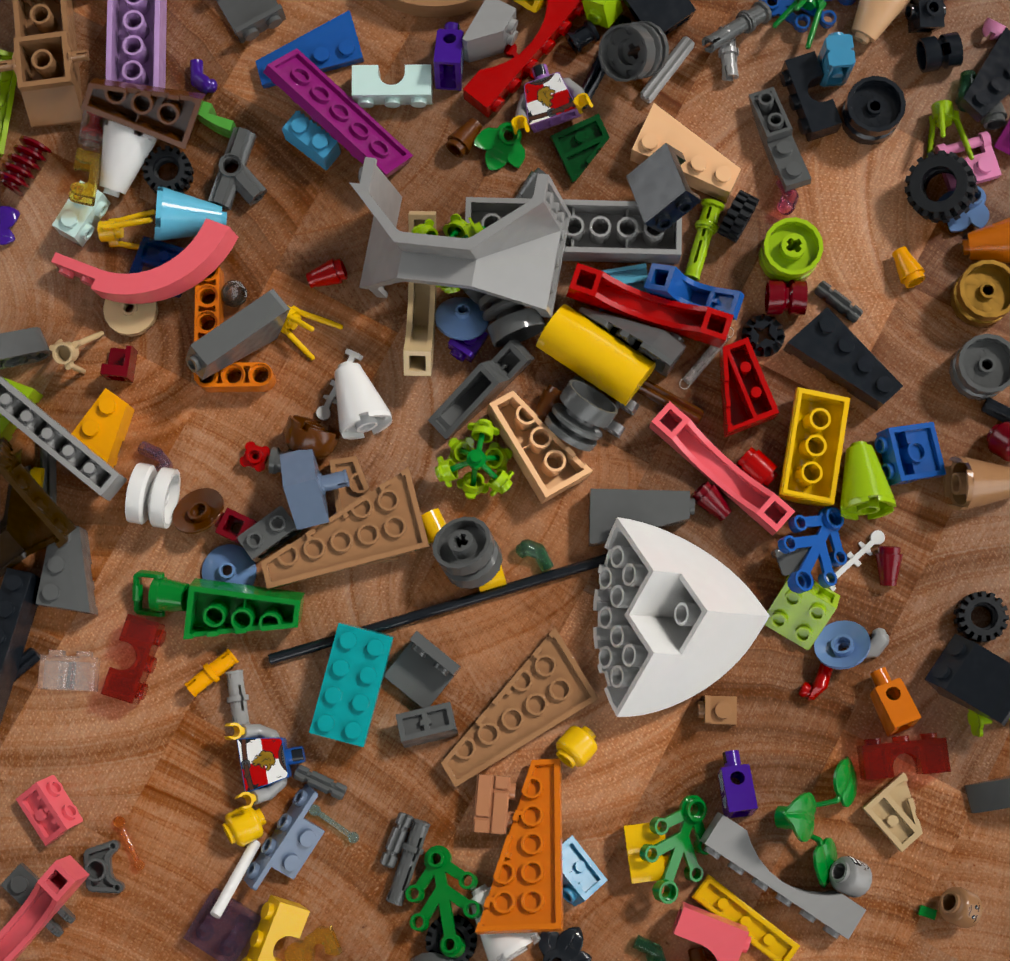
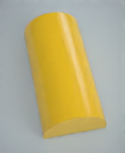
[536,304,656,406]
[778,387,850,506]

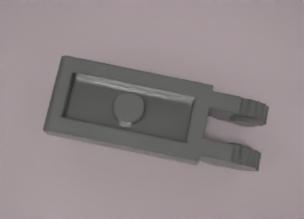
[1,863,76,937]

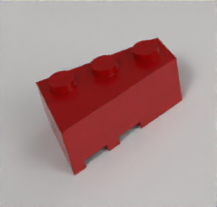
[719,337,779,438]

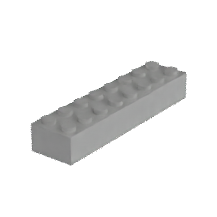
[465,197,682,264]

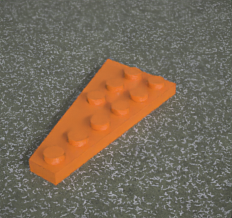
[475,758,563,934]

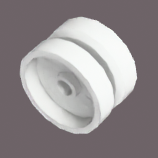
[125,463,181,529]

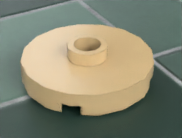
[103,299,158,337]

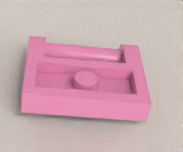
[935,131,1002,191]

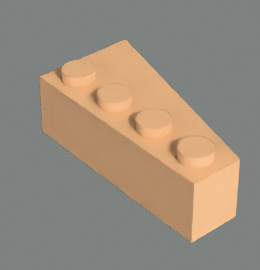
[630,103,741,203]
[486,391,593,504]

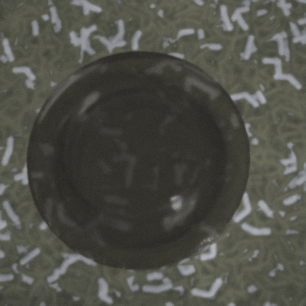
[221,280,247,307]

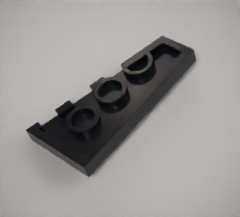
[959,27,1010,122]

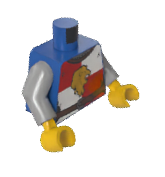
[224,723,306,811]

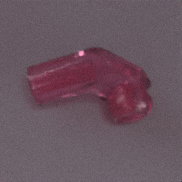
[776,179,799,215]

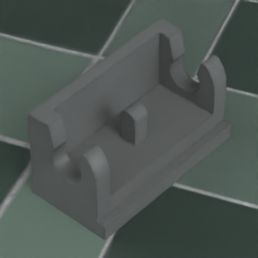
[396,702,459,748]

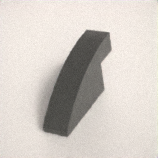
[428,339,535,439]
[964,775,1010,813]

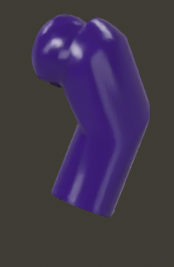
[190,59,217,94]

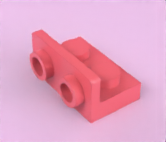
[16,775,83,846]

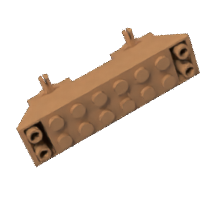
[0,0,90,129]

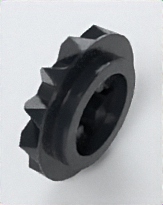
[741,314,785,357]

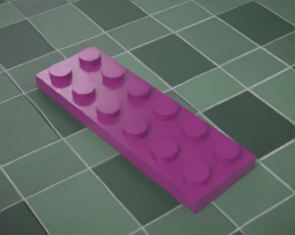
[263,48,413,178]

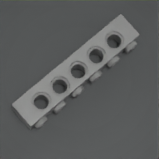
[0,376,127,501]

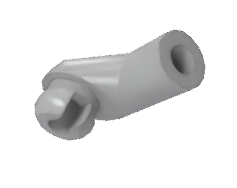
[865,628,889,659]

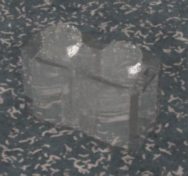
[37,650,100,692]

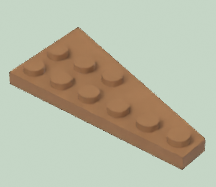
[261,467,430,590]
[441,627,599,787]

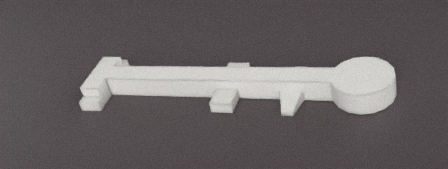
[316,349,363,421]
[826,530,885,592]

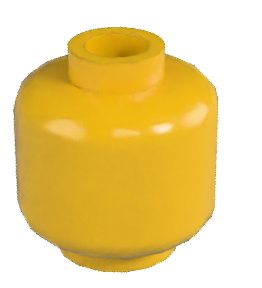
[556,726,597,768]
[222,804,266,847]

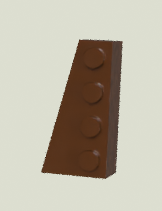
[81,78,206,149]

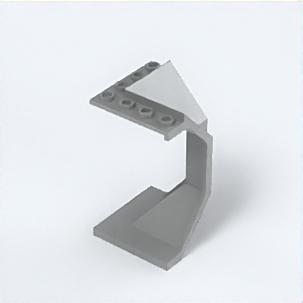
[350,157,571,318]

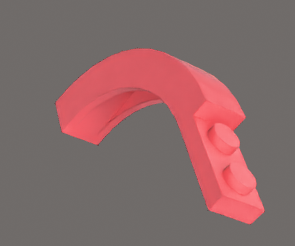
[51,218,239,304]

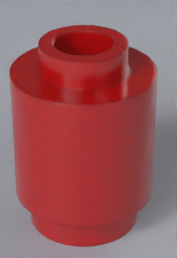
[737,447,779,487]

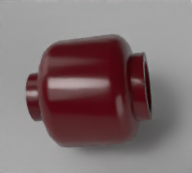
[987,422,1010,462]

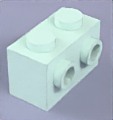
[52,180,111,247]

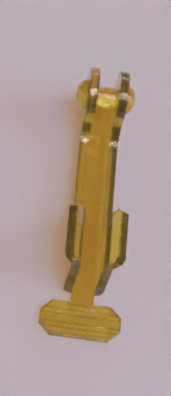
[69,143,102,206]

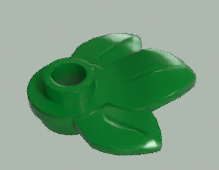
[474,122,525,171]

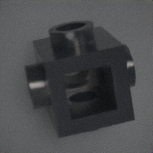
[905,0,946,33]

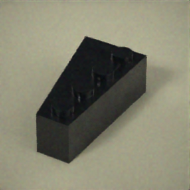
[783,307,903,411]

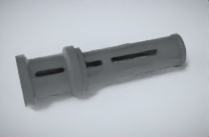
[702,0,772,53]

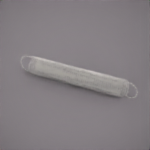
[679,327,734,389]

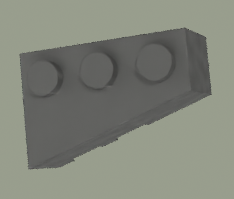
[36,526,98,615]

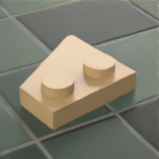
[862,772,923,852]

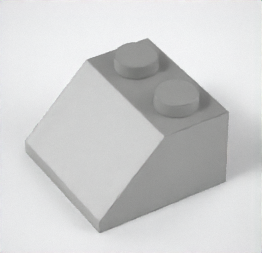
[462,0,519,63]

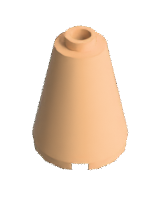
[851,0,911,45]

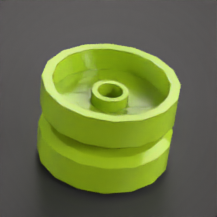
[759,217,823,284]

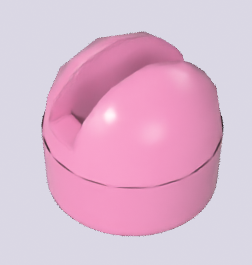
[982,17,1006,40]

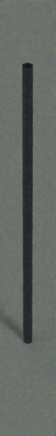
[268,553,607,665]

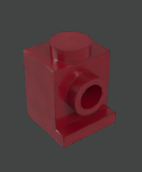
[215,507,257,546]

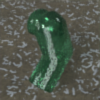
[516,539,554,572]
[632,935,666,961]

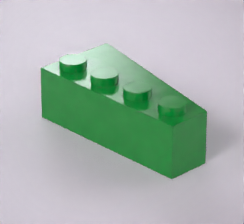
[183,578,305,640]

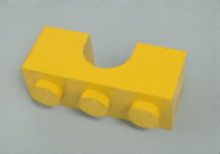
[242,895,310,961]

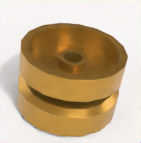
[950,260,1010,327]

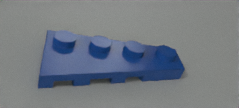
[255,10,364,89]

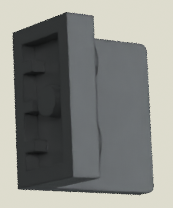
[384,631,461,708]

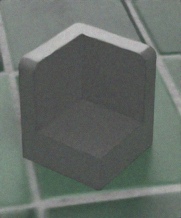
[771,545,815,576]

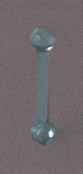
[309,805,359,843]

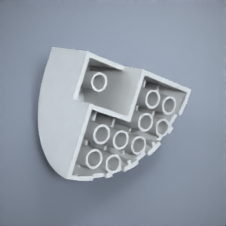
[593,517,770,717]

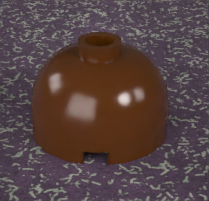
[284,415,341,460]

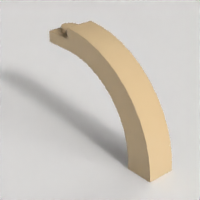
[403,211,437,376]

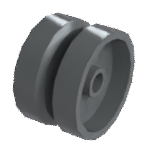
[949,334,1010,401]
[432,517,502,589]

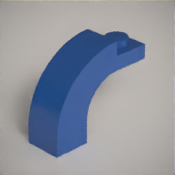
[644,263,745,320]

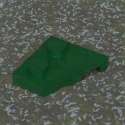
[550,114,610,184]

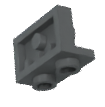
[237,506,301,563]

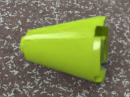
[840,441,896,520]

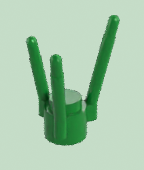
[772,0,827,50]

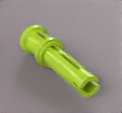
[684,198,725,281]

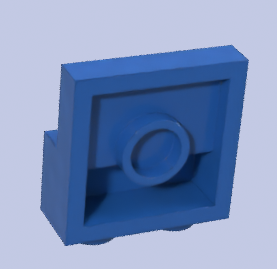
[874,422,946,486]

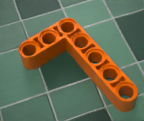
[194,266,276,393]

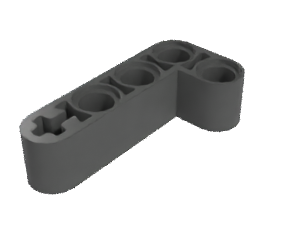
[0,327,51,370]

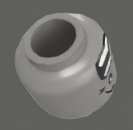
[829,856,872,898]

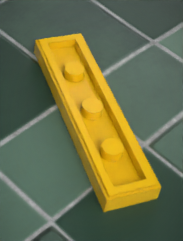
[691,874,800,961]

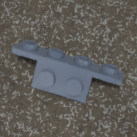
[244,784,325,891]

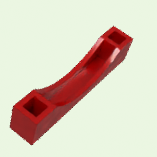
[463,0,585,118]
[566,263,734,348]

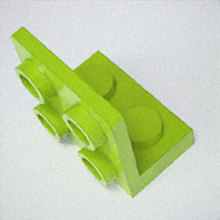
[765,575,840,650]

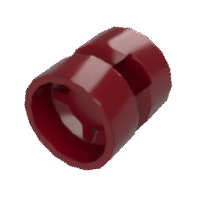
[765,279,808,315]

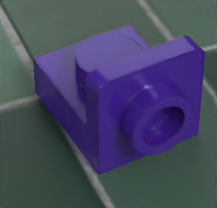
[448,332,488,362]

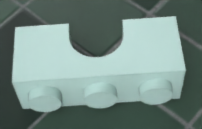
[352,64,433,108]

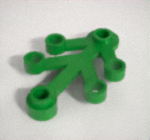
[640,795,708,904]
[405,845,483,958]

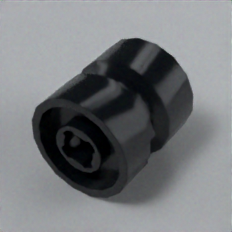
[916,32,963,73]

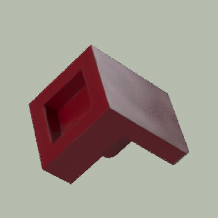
[100,345,138,383]

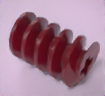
[0,136,52,196]

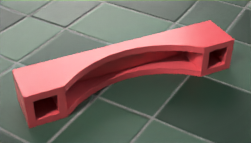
[649,401,795,536]
[0,855,90,961]

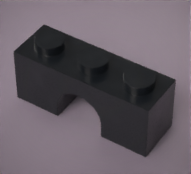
[779,51,842,142]

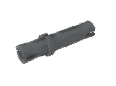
[386,818,431,906]

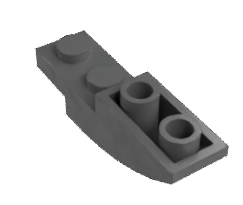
[748,87,811,192]

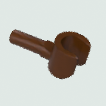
[688,947,717,961]

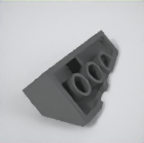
[578,307,687,377]

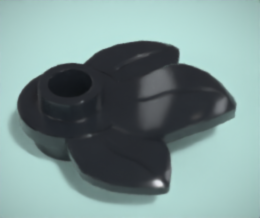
[538,927,592,961]

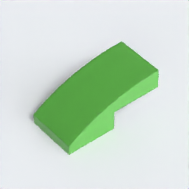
[197,101,236,138]

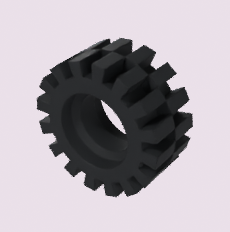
[142,145,194,194]
[717,190,759,243]
[953,591,1009,643]
[425,914,477,961]

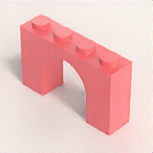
[672,901,751,961]

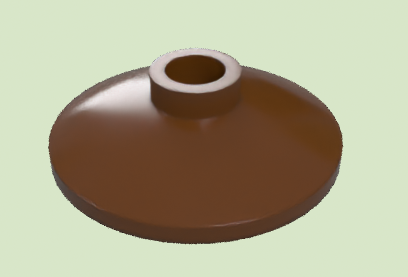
[172,488,224,534]

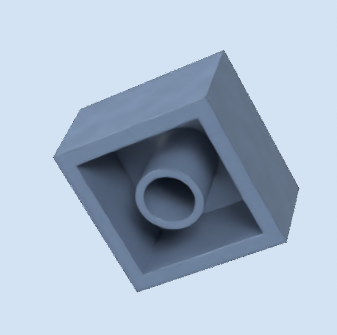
[280,449,350,530]

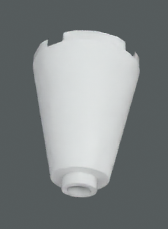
[99,120,157,198]
[334,361,393,440]
[470,884,541,961]

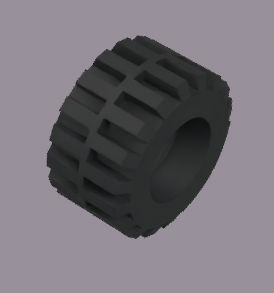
[904,150,978,223]

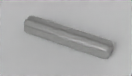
[640,36,695,104]

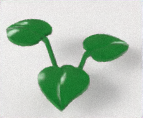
[774,757,858,888]

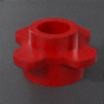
[240,441,271,472]

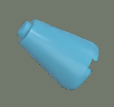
[154,186,227,241]

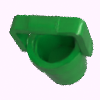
[132,570,190,617]

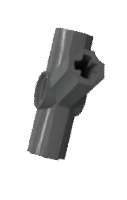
[208,127,267,210]

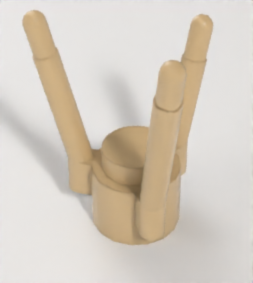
[49,331,104,374]

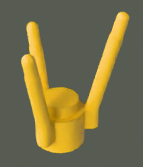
[97,209,156,252]
[280,304,343,360]

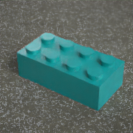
[309,622,395,747]

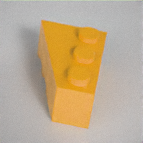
[71,388,135,468]

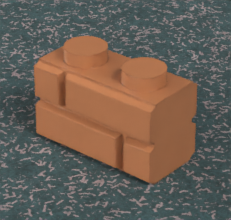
[472,774,516,834]

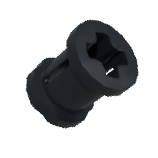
[565,20,600,54]

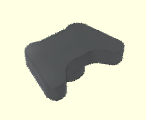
[83,840,125,893]

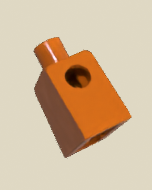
[870,667,922,737]

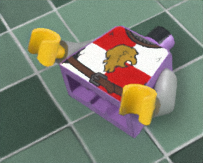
[511,64,593,135]

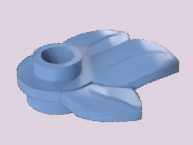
[938,186,989,232]

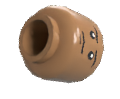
[939,887,983,928]

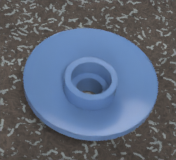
[435,297,489,340]
[202,544,257,586]
[814,620,871,670]

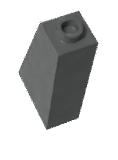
[185,289,290,380]
[589,489,695,547]

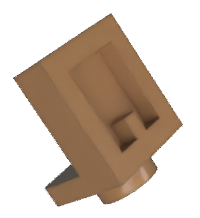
[697,695,737,725]

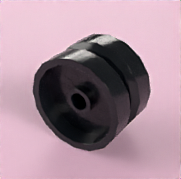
[840,76,906,145]

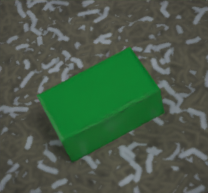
[917,904,937,920]

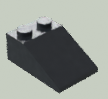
[924,634,1010,726]

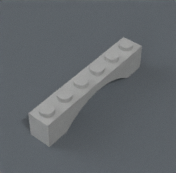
[699,812,866,940]

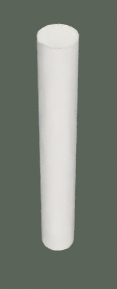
[210,840,261,919]

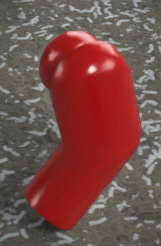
[799,663,833,701]

